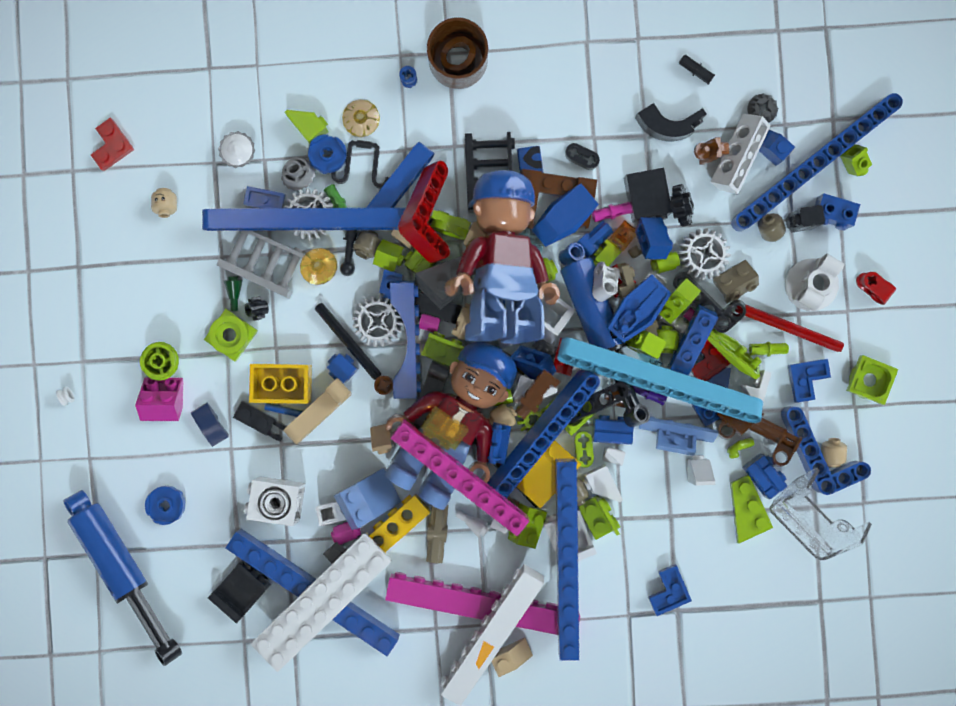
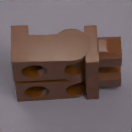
[515,369,561,420]

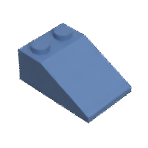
[334,468,401,530]

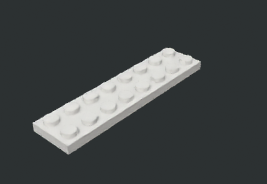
[250,533,392,673]

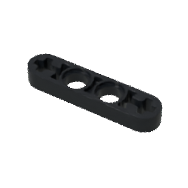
[569,382,631,423]

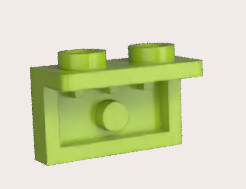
[421,331,464,366]
[508,503,548,549]

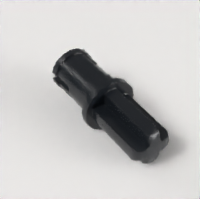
[679,55,715,85]

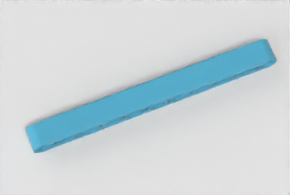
[557,338,763,423]

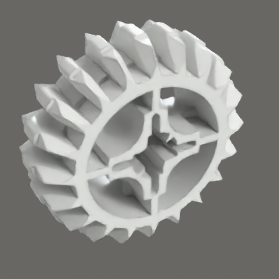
[284,188,333,240]
[678,228,731,280]
[352,295,404,347]

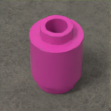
[331,522,361,545]

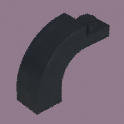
[635,103,707,142]

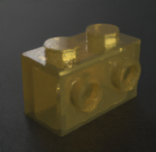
[421,405,468,450]

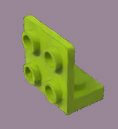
[578,495,621,540]

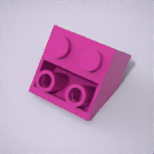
[135,377,183,421]

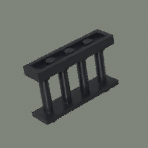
[465,132,515,213]

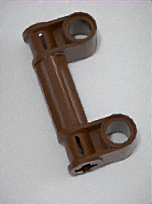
[718,418,803,467]

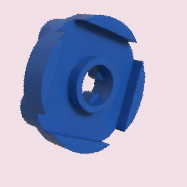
[308,134,346,174]
[145,486,185,525]

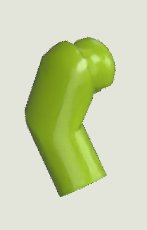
[727,437,755,459]

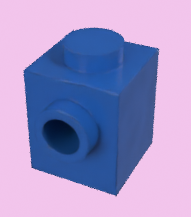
[327,353,359,383]

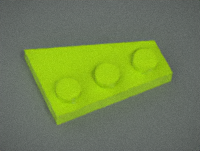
[730,475,773,544]

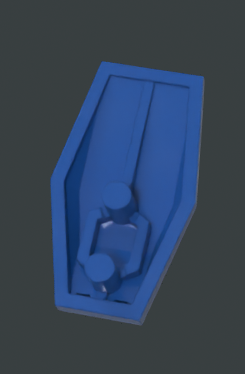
[532,184,599,247]
[607,274,672,343]

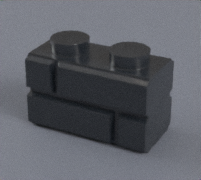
[786,205,825,233]

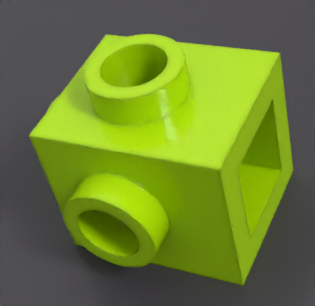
[373,239,405,272]

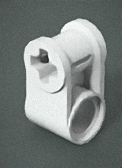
[592,262,620,302]

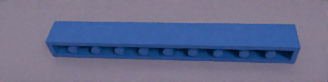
[555,459,580,661]
[225,528,400,657]

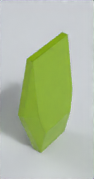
[708,328,762,380]

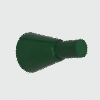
[223,276,243,311]

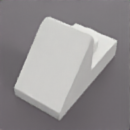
[740,370,772,403]

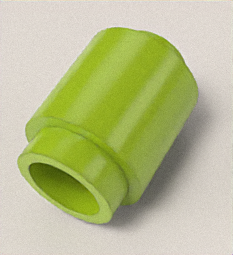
[650,251,680,274]

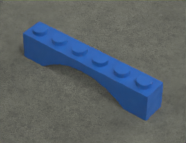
[390,281,421,399]

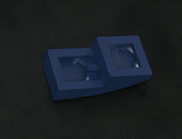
[191,402,229,447]

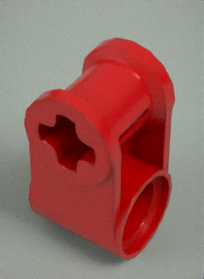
[856,272,897,305]

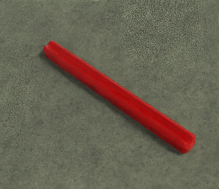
[735,304,844,352]

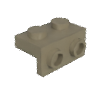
[713,260,759,304]

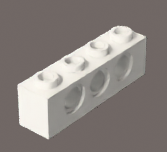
[711,114,771,194]

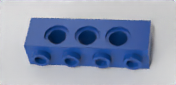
[666,305,718,376]

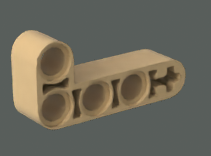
[283,378,352,445]

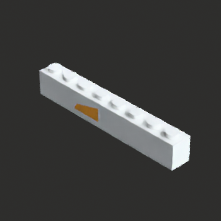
[440,564,544,706]

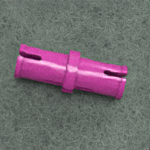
[592,201,632,222]

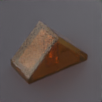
[608,220,636,255]

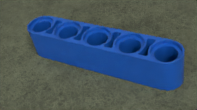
[366,142,435,208]

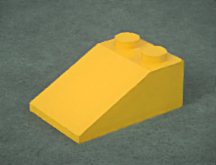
[516,440,582,509]

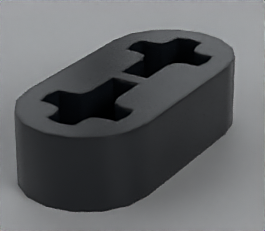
[565,143,600,170]

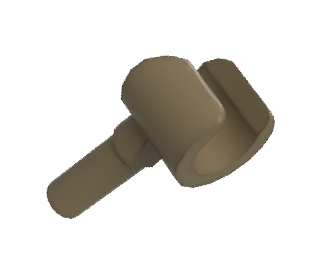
[628,245,643,258]

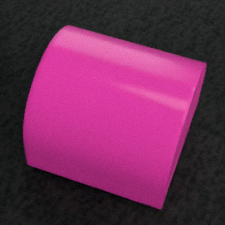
[419,314,441,333]

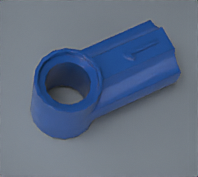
[576,220,614,258]

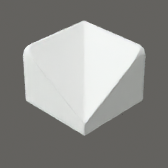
[602,447,626,466]

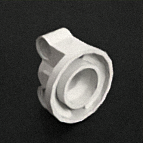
[785,253,844,311]

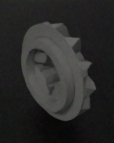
[747,93,779,123]

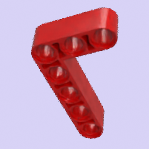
[398,160,450,263]

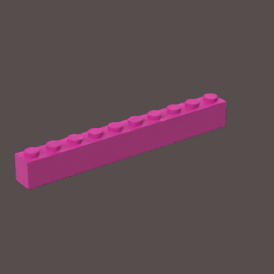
[385,572,580,635]

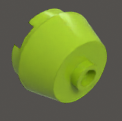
[140,342,179,380]

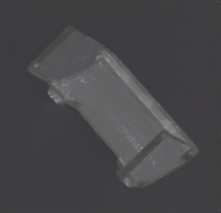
[770,468,872,560]

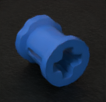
[399,66,417,88]

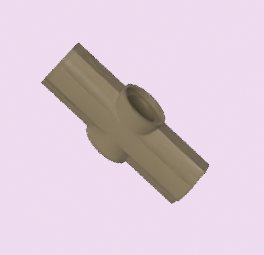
[426,504,449,564]

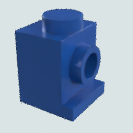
[379,270,404,299]

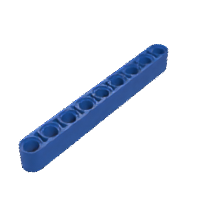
[487,369,600,499]

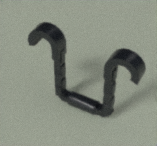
[331,140,389,189]

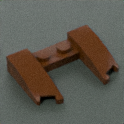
[519,169,597,234]

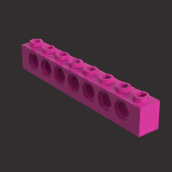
[390,419,530,536]

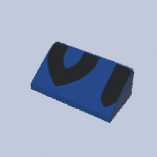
[517,146,544,173]

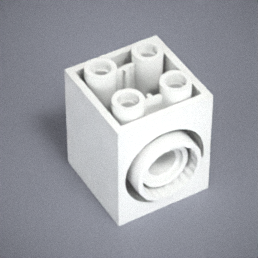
[244,476,306,526]

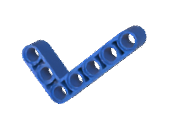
[781,406,871,495]

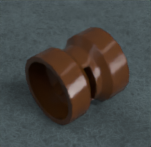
[374,376,393,395]

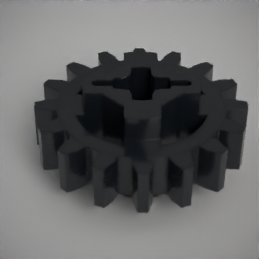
[670,184,695,227]

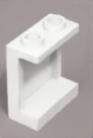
[543,508,597,562]

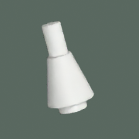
[456,510,490,538]

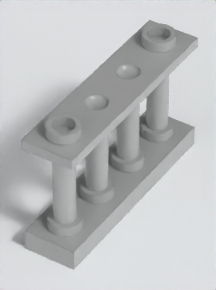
[216,231,306,299]

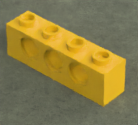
[366,494,431,553]

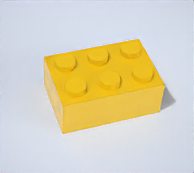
[249,364,312,404]

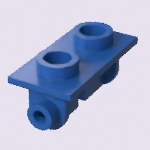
[487,422,511,464]

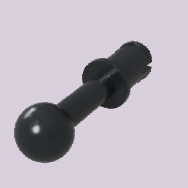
[340,230,357,276]

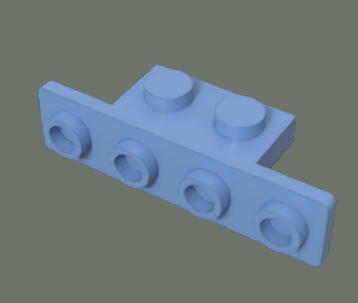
[639,416,718,456]

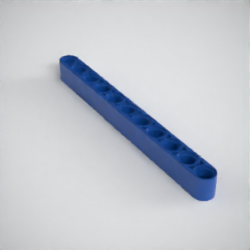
[731,93,903,232]
[202,208,405,231]

